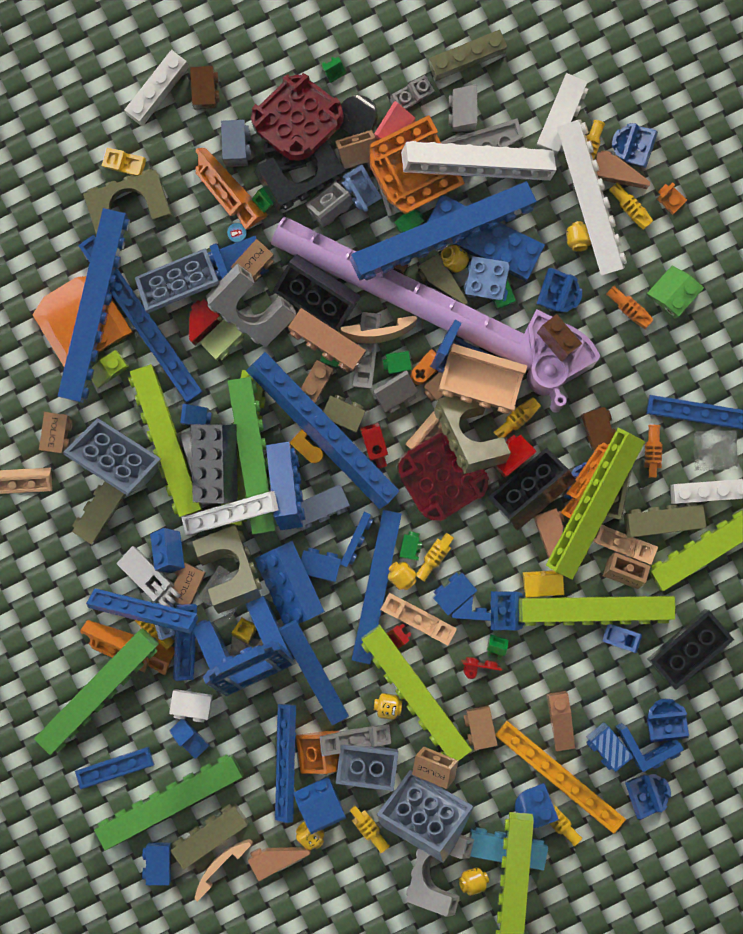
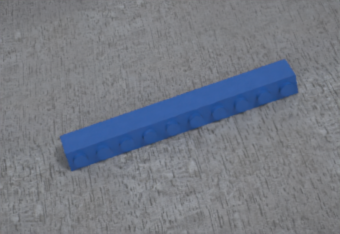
[350,181,537,281]
[58,208,130,403]
[246,352,399,509]

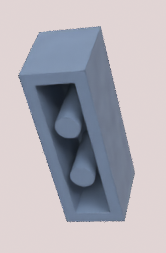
[297,484,350,531]

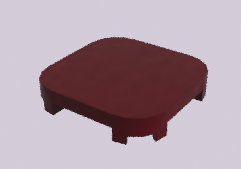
[251,73,344,161]
[397,431,489,521]

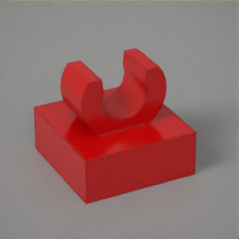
[387,624,411,648]

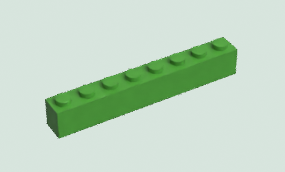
[228,377,278,534]
[34,628,159,755]
[94,754,244,851]

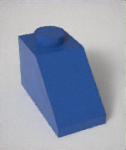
[180,404,212,426]

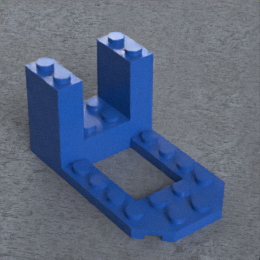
[193,596,297,696]

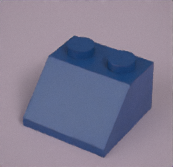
[294,776,346,834]

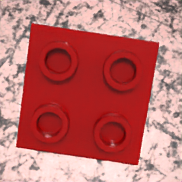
[461,657,502,679]

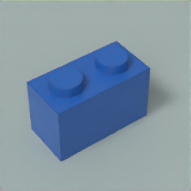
[150,528,185,573]
[301,547,341,582]
[433,572,477,615]
[142,843,171,885]

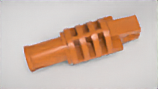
[606,285,654,329]
[644,425,663,478]

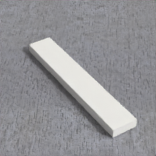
[182,491,279,536]

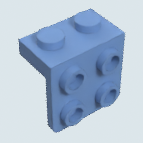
[342,164,381,212]
[464,256,510,300]

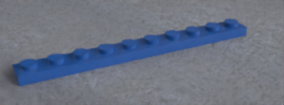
[78,235,203,403]

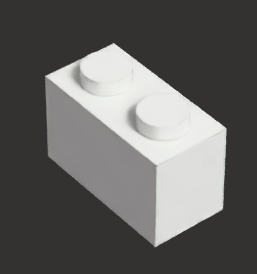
[169,689,213,722]

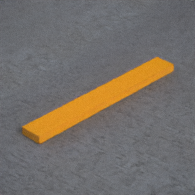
[495,720,626,834]

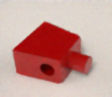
[360,422,388,469]

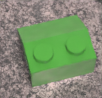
[647,265,704,319]

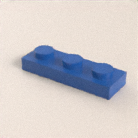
[340,512,373,567]

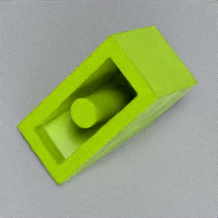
[92,350,130,389]

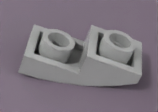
[390,75,435,109]

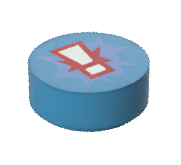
[227,223,247,243]

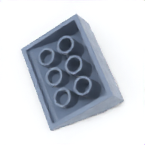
[135,248,219,313]
[63,418,161,496]
[377,770,474,862]

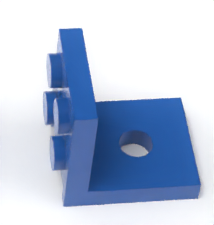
[208,236,269,281]
[430,320,488,373]
[615,723,684,772]

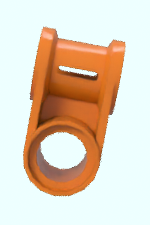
[411,349,437,385]

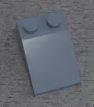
[336,745,398,791]

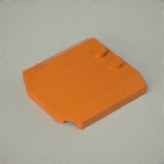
[369,115,465,214]
[33,276,133,367]

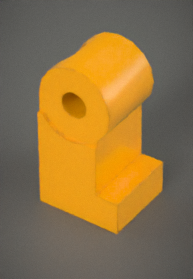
[289,429,323,464]

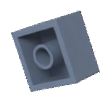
[221,120,252,167]

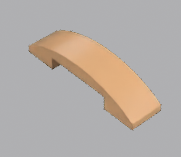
[340,315,417,343]
[593,525,658,565]
[380,593,457,646]
[195,839,253,902]

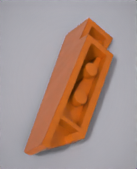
[196,148,268,230]
[561,443,609,519]
[80,620,175,675]

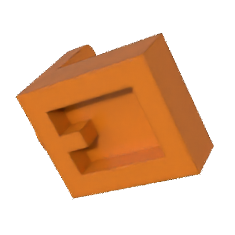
[657,182,687,215]

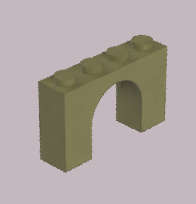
[83,169,172,235]
[434,395,511,474]
[192,525,262,614]

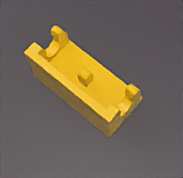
[523,570,564,597]

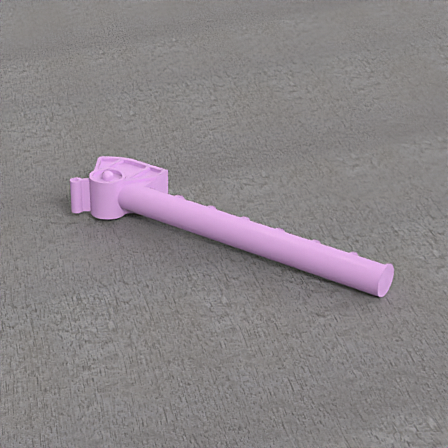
[271,216,600,412]

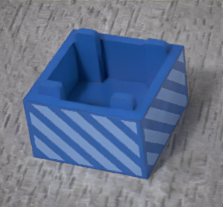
[586,722,633,772]

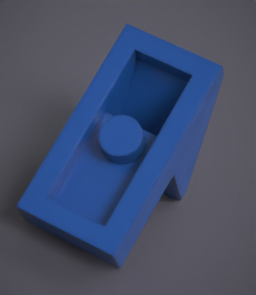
[451,596,491,621]
[602,624,642,653]
[169,719,209,759]

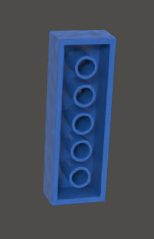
[428,195,545,282]

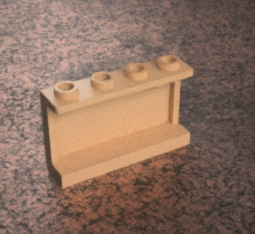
[438,344,527,414]

